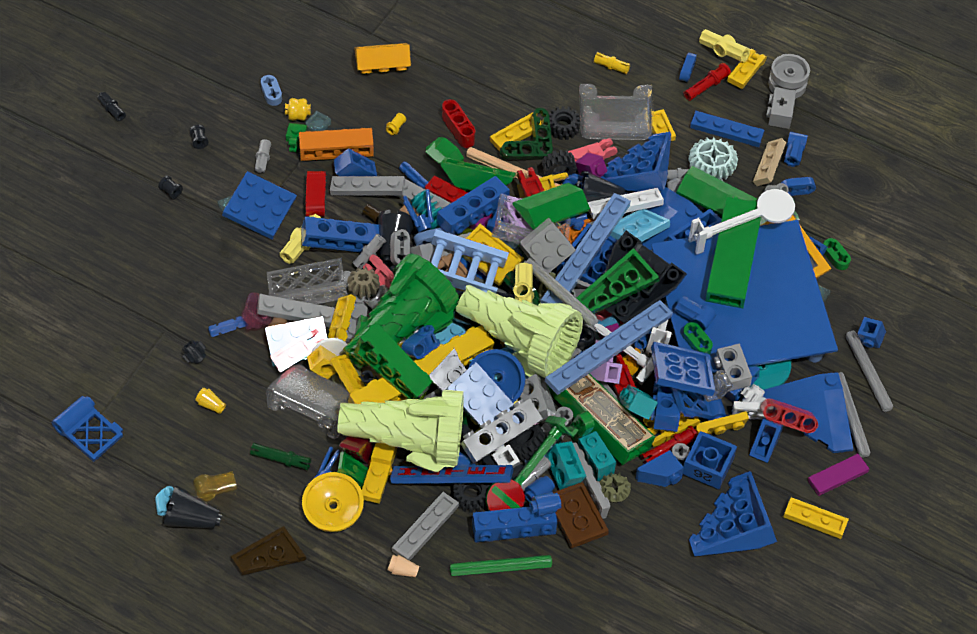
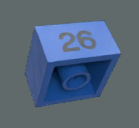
[683,431,737,489]

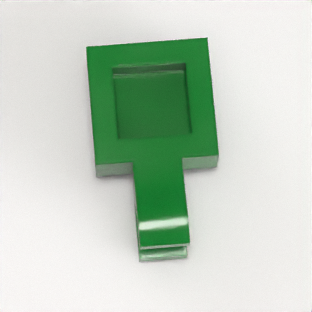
[286,123,307,152]

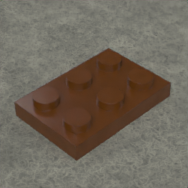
[553,482,609,549]

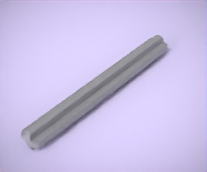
[846,330,893,412]
[839,372,870,458]

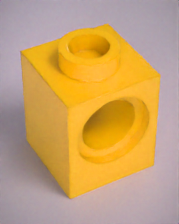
[307,345,337,380]

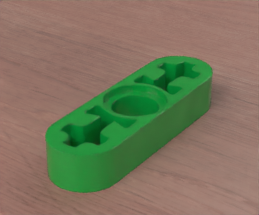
[570,411,595,443]

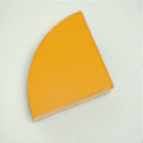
[623,348,641,375]

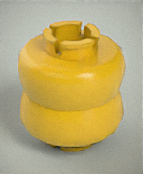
[285,98,311,121]

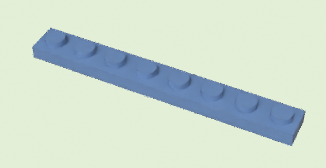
[541,193,631,304]
[545,300,673,395]

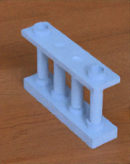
[431,229,509,293]

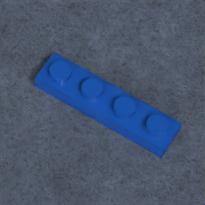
[690,111,764,147]

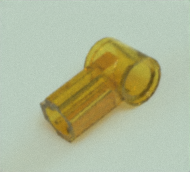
[194,471,237,501]

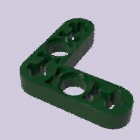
[500,108,553,160]

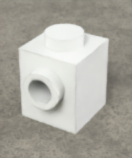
[492,445,520,468]

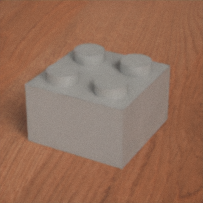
[520,218,576,273]

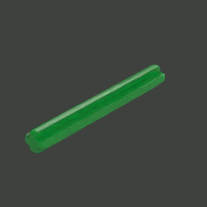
[450,555,552,576]

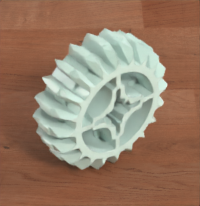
[688,137,738,180]

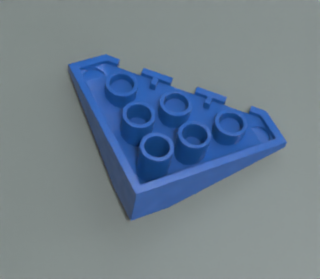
[601,132,671,192]
[642,187,703,250]
[763,372,853,453]
[689,471,777,556]

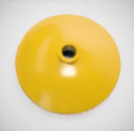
[302,472,364,532]

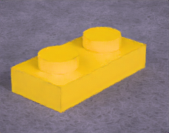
[646,109,676,141]

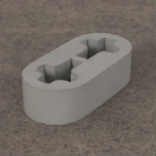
[390,229,410,266]

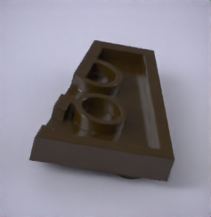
[231,526,306,576]

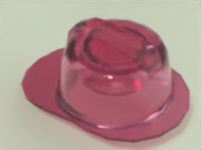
[241,292,272,330]

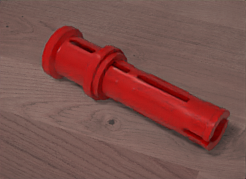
[684,63,731,101]
[640,425,698,464]

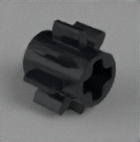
[182,340,207,364]

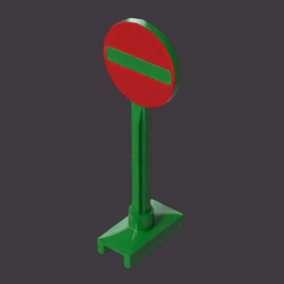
[486,416,578,511]

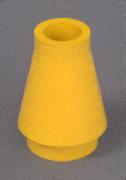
[195,388,226,414]

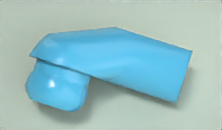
[155,486,174,516]

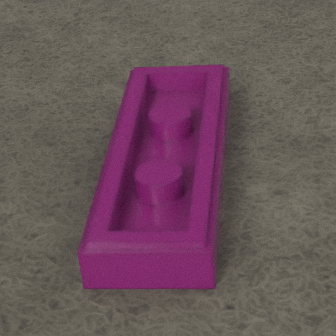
[808,454,869,496]

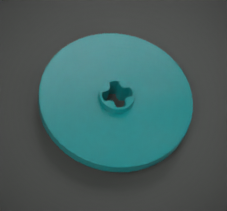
[750,360,791,390]

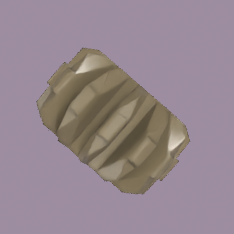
[347,267,380,299]

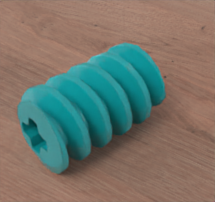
[410,190,442,230]

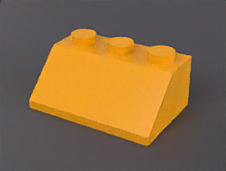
[354,43,411,73]

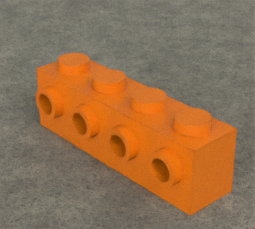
[299,128,374,161]

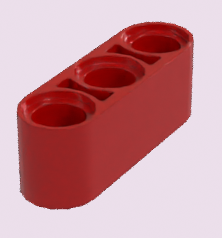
[442,99,475,148]
[306,171,326,217]
[760,399,818,433]

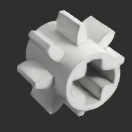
[741,384,766,403]

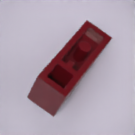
[340,436,375,464]

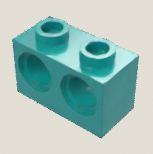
[619,384,658,420]
[578,431,616,481]
[545,441,587,490]

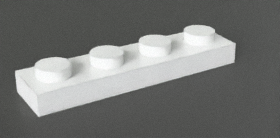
[588,188,664,220]

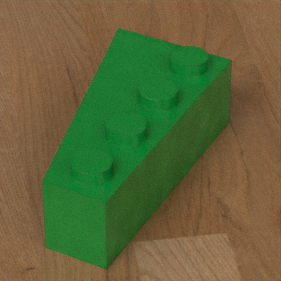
[576,248,660,314]
[354,322,433,399]

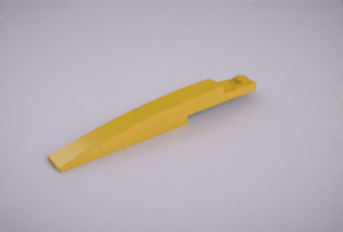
[362,398,407,504]

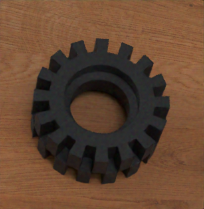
[549,106,580,140]
[542,150,577,182]
[510,424,547,460]
[453,483,490,513]

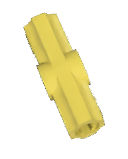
[699,29,750,62]
[280,214,321,264]
[513,263,534,303]

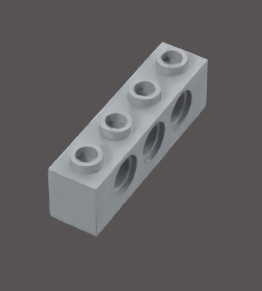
[460,399,543,464]

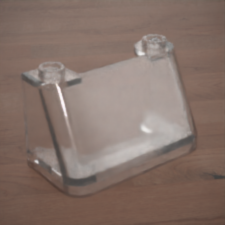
[579,84,654,140]
[266,364,350,440]

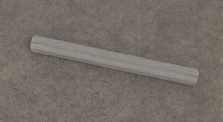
[524,258,598,327]

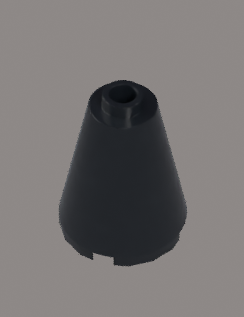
[576,171,627,202]
[378,210,415,265]
[163,486,223,529]

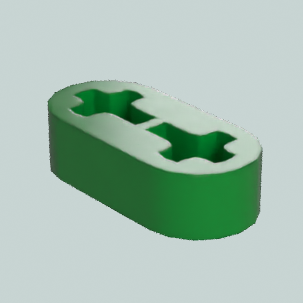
[824,238,851,270]
[683,322,713,354]

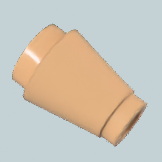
[388,554,419,578]

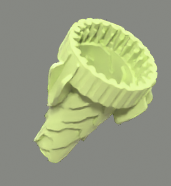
[456,285,583,378]
[337,390,464,472]

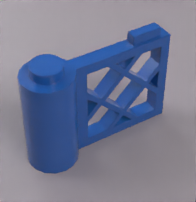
[672,382,727,421]
[51,396,123,462]

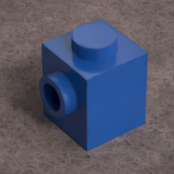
[858,317,886,348]

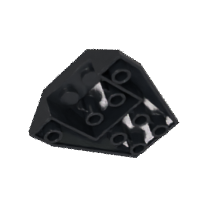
[605,230,687,324]

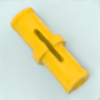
[594,52,630,74]

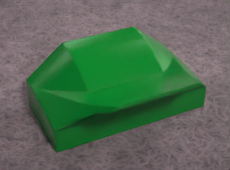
[425,137,464,164]

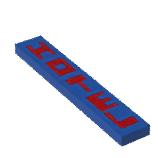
[390,465,513,484]

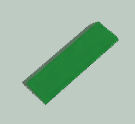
[676,166,757,216]
[512,183,590,230]

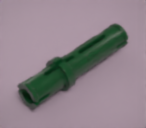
[250,443,311,470]

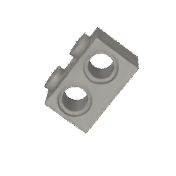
[714,343,752,392]
[519,374,557,423]

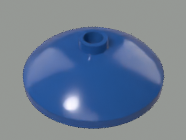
[468,349,526,403]

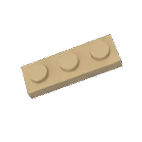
[753,138,786,186]

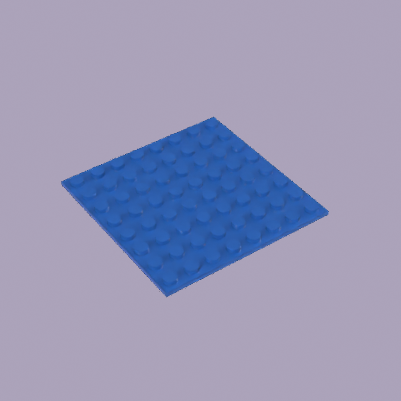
[651,220,838,373]

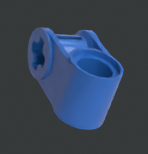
[402,325,440,359]

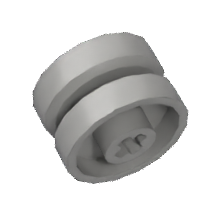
[768,54,810,99]

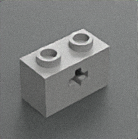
[766,87,796,129]

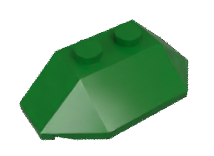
[441,157,516,191]

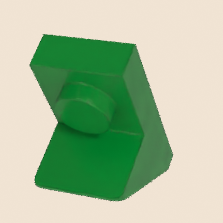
[337,451,369,489]

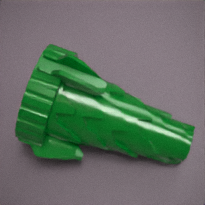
[343,253,459,369]

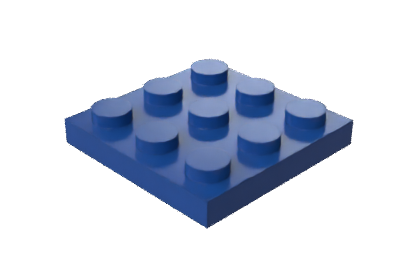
[222,171,297,240]
[651,342,715,397]

